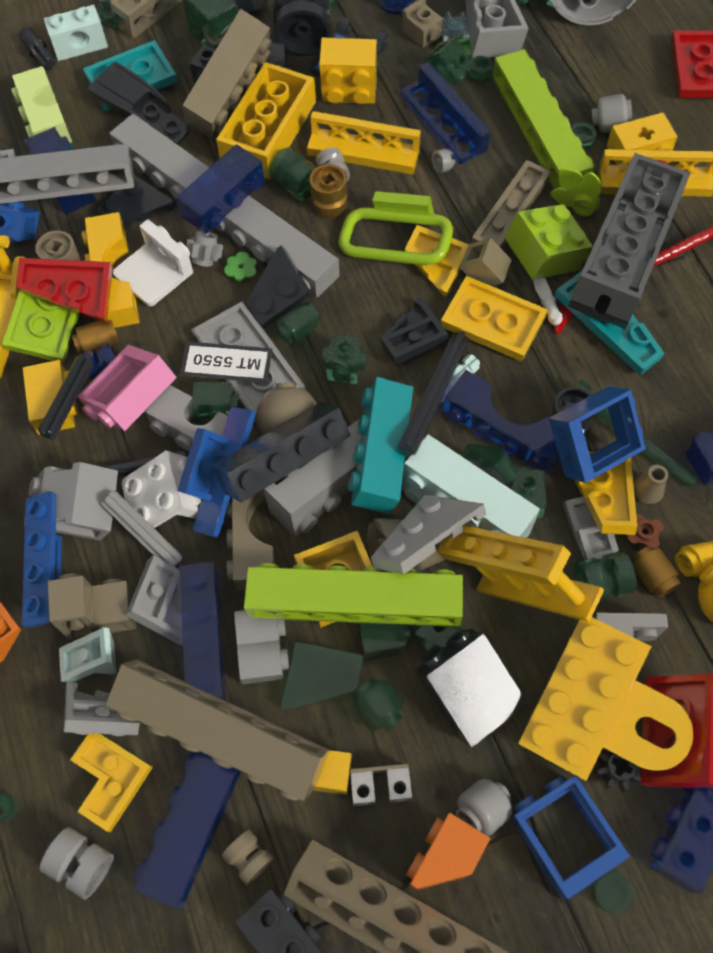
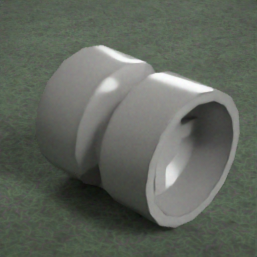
[40,827,114,900]

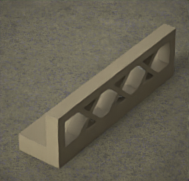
[110,0,182,39]

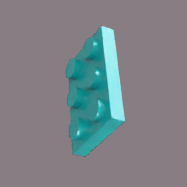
[83,40,178,111]

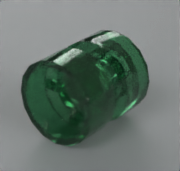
[269,147,317,201]
[574,550,637,602]

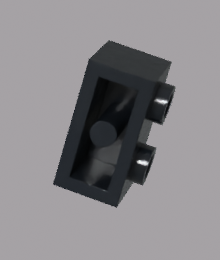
[235,889,323,953]

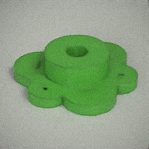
[224,252,257,281]

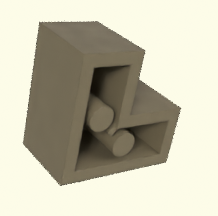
[48,573,137,640]

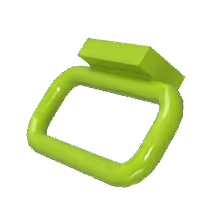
[338,191,453,265]

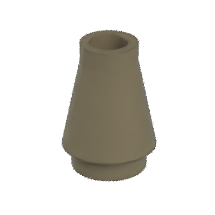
[633,465,668,504]

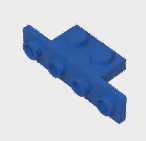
[177,407,256,538]
[22,491,62,628]

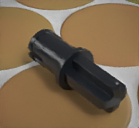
[19,27,56,70]

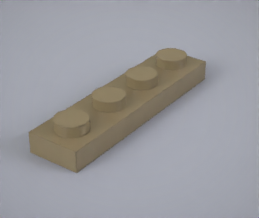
[471,160,551,249]

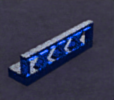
[401,62,490,164]

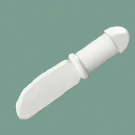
[533,278,563,325]

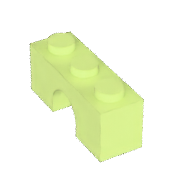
[11,66,72,152]

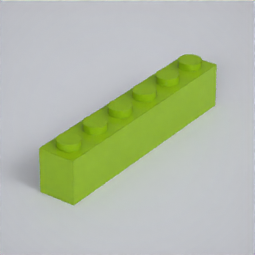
[492,49,594,189]
[244,563,463,627]

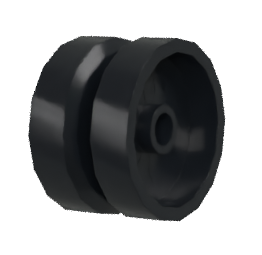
[273,0,331,57]

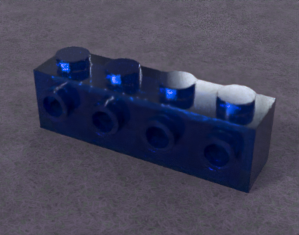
[650,787,713,894]

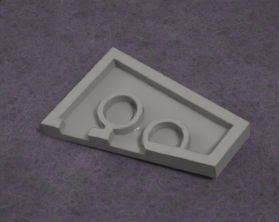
[371,495,486,574]

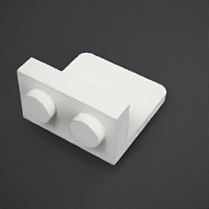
[113,219,193,306]
[121,451,202,528]

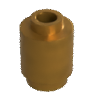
[72,319,120,357]
[631,546,681,598]

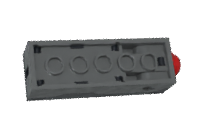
[568,153,690,329]

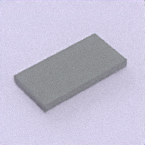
[191,301,306,422]

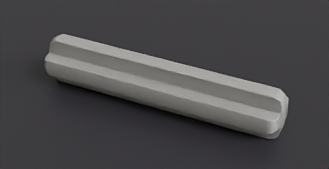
[102,491,183,567]

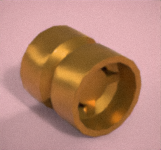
[310,164,348,219]

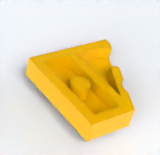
[405,225,469,297]

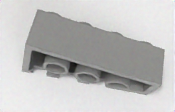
[264,420,361,538]

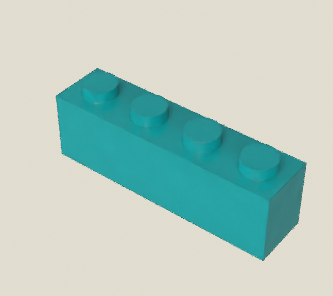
[348,377,413,514]

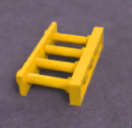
[437,525,604,622]

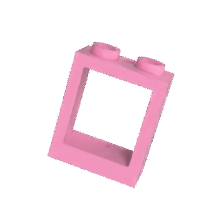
[78,345,177,431]

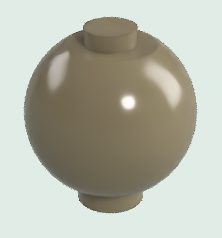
[256,382,317,435]

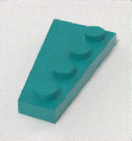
[555,270,664,376]

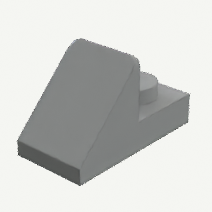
[593,612,668,641]

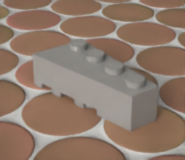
[465,0,529,59]

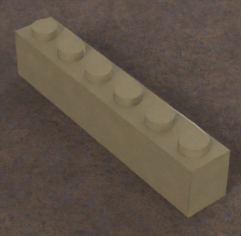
[106,659,329,801]

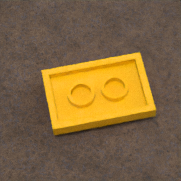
[441,276,548,362]

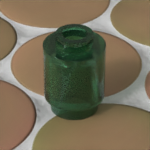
[276,301,321,344]

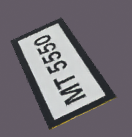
[180,341,273,383]

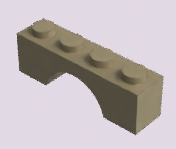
[227,489,276,591]

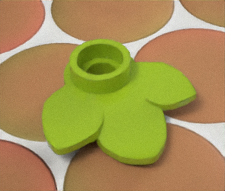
[550,168,602,216]

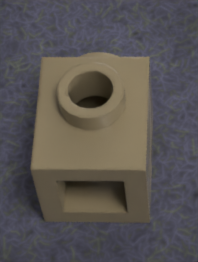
[460,238,512,286]

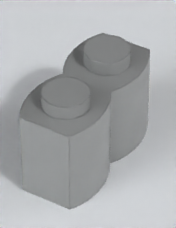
[234,610,289,685]

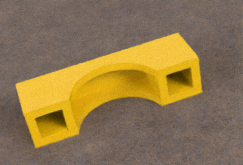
[82,212,140,328]

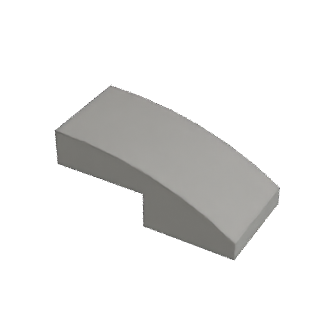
[562,497,620,563]

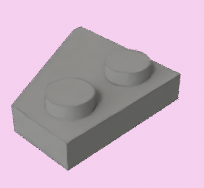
[64,681,140,736]

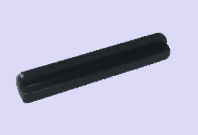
[38,355,93,440]

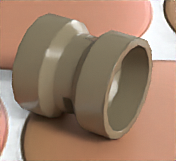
[222,830,274,886]

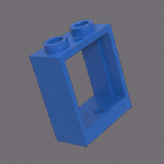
[548,386,646,483]
[510,775,630,900]

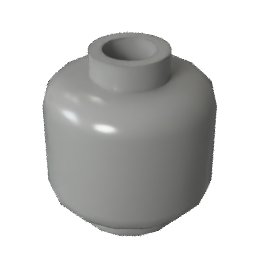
[592,94,633,134]
[456,779,512,836]

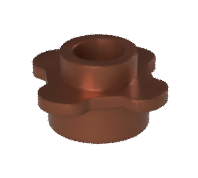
[627,514,664,550]

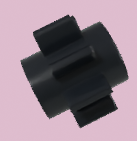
[595,750,641,792]

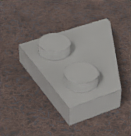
[125,555,189,646]

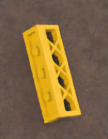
[307,111,421,175]
[598,149,713,197]

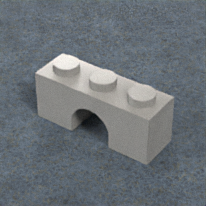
[145,385,249,451]

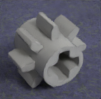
[186,231,223,266]

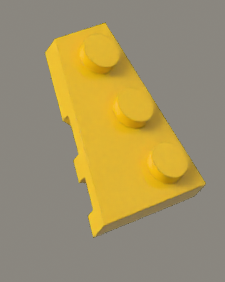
[575,451,637,535]

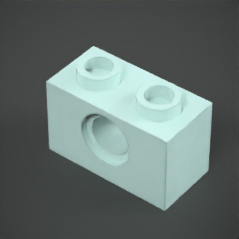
[44,5,108,61]

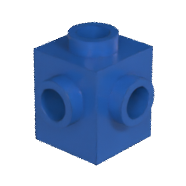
[0,201,40,242]

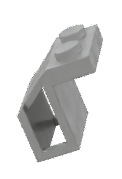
[24,462,118,541]

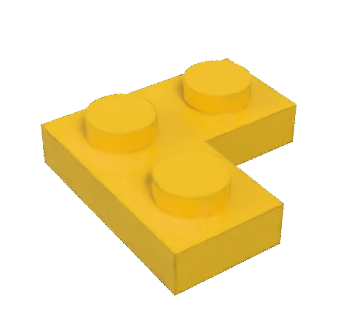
[70,733,153,833]

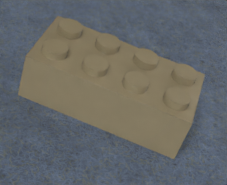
[182,9,271,140]

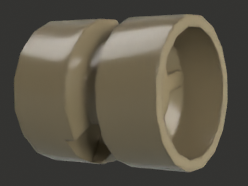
[35,230,82,261]

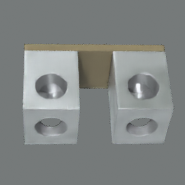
[350,764,412,806]

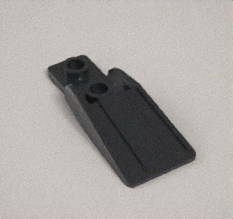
[88,62,190,145]

